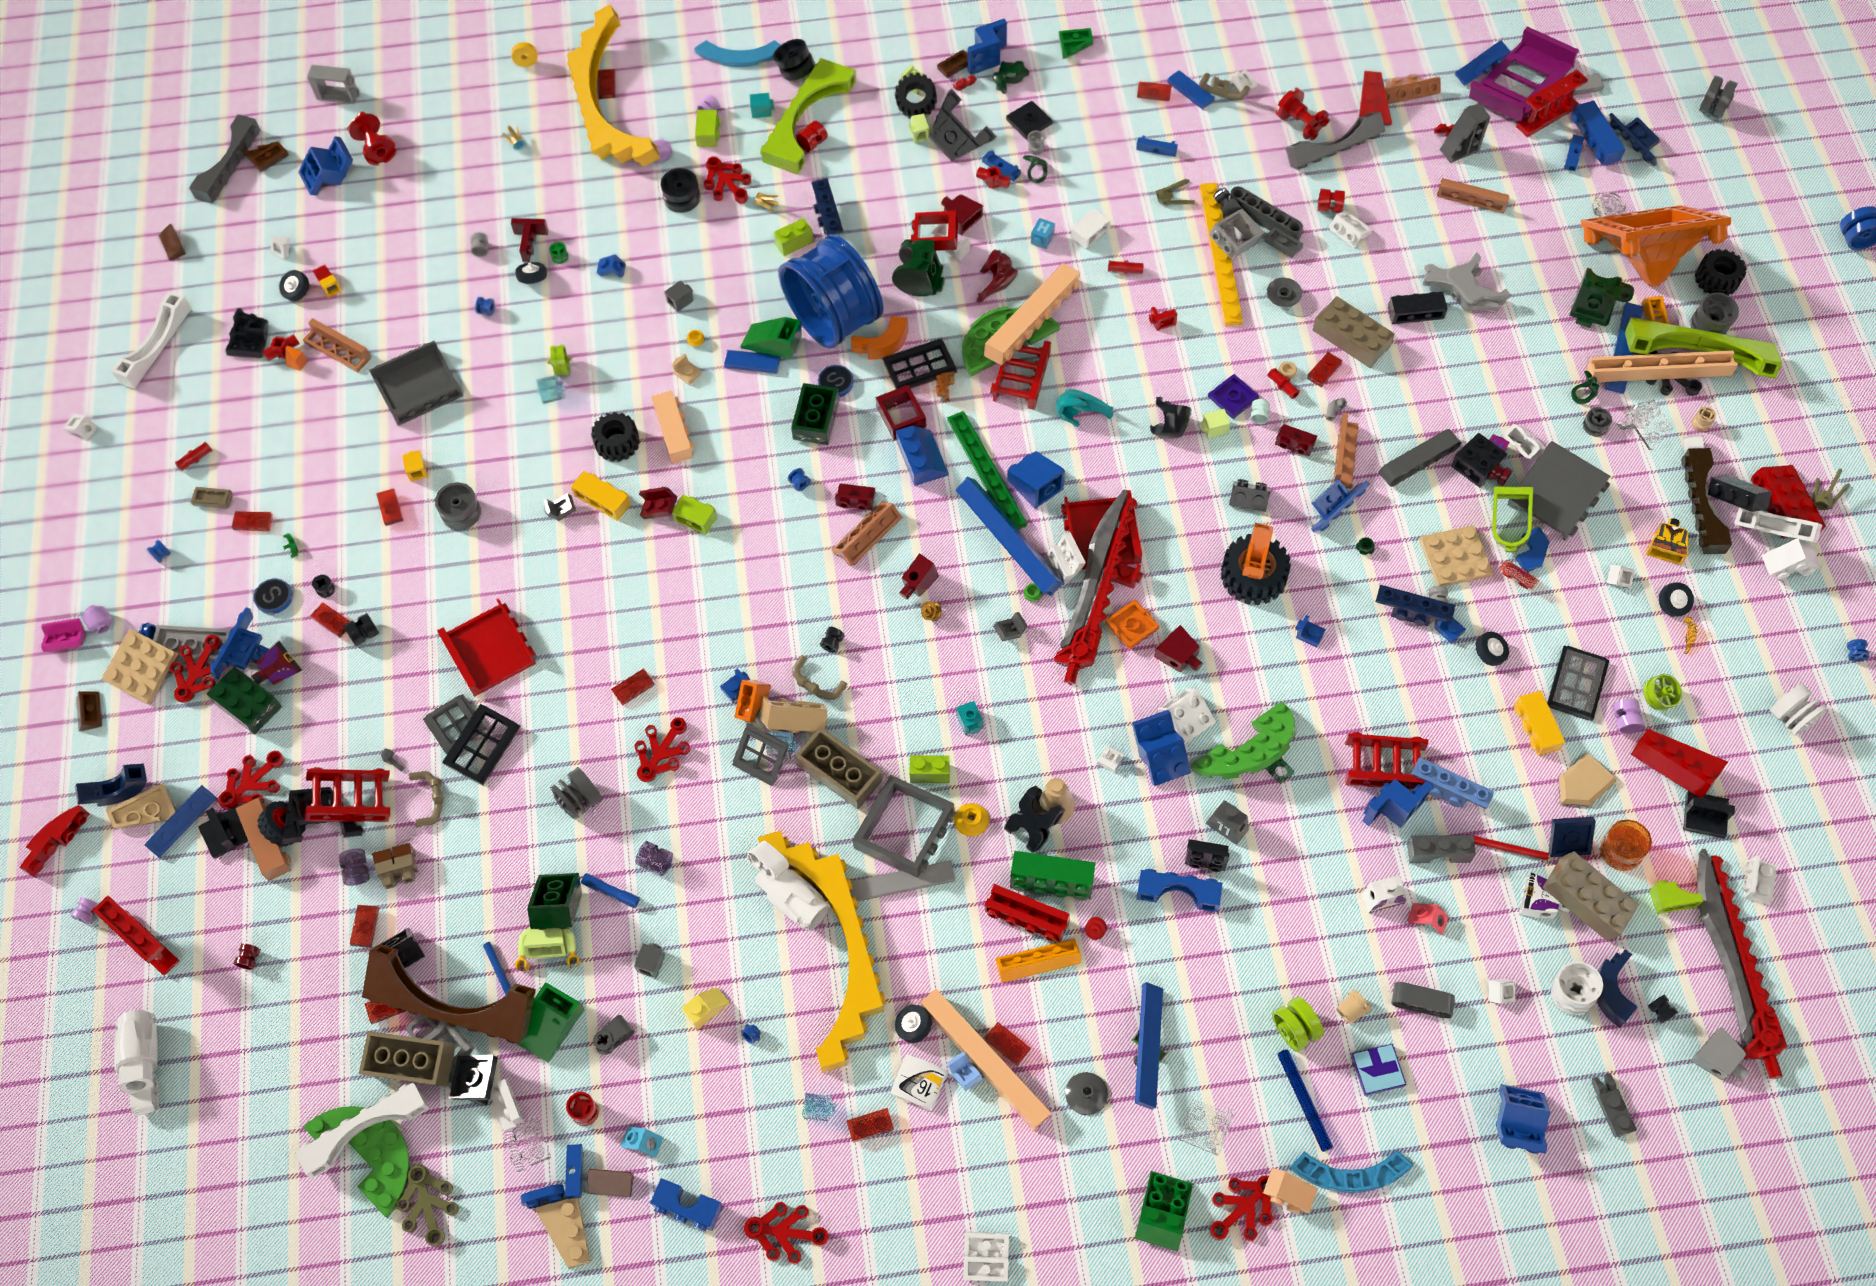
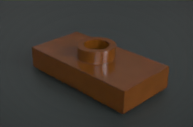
[937,50,968,78]

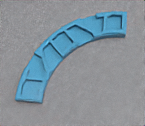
[694,40,780,67]
[1289,1150,1414,1193]

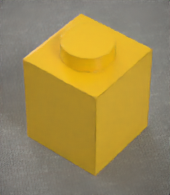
[402,450,428,482]

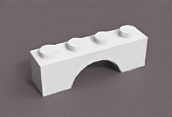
[1734,507,1822,543]

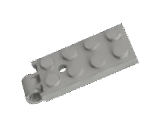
[153,625,231,667]

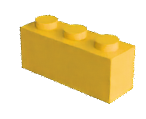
[571,471,631,521]
[1514,690,1565,756]

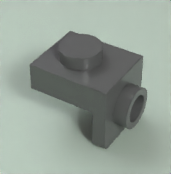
[544,493,576,521]
[993,612,1027,642]

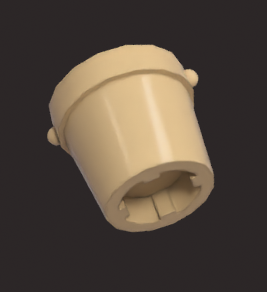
[1336,990,1372,1025]

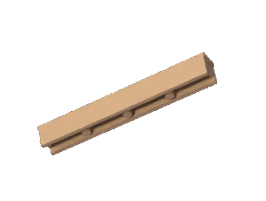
[1586,351,1738,382]
[920,989,1051,1131]

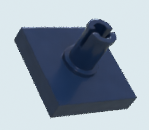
[1548,816,1596,857]

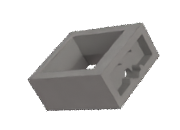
[307,65,359,104]
[1209,209,1265,259]

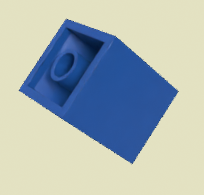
[1007,451,1065,509]

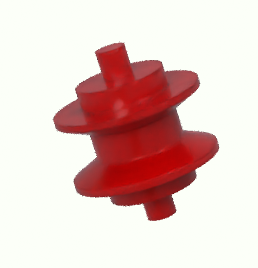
[1085,917,1107,940]

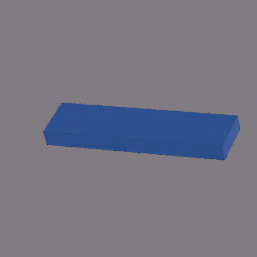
[144,785,217,858]

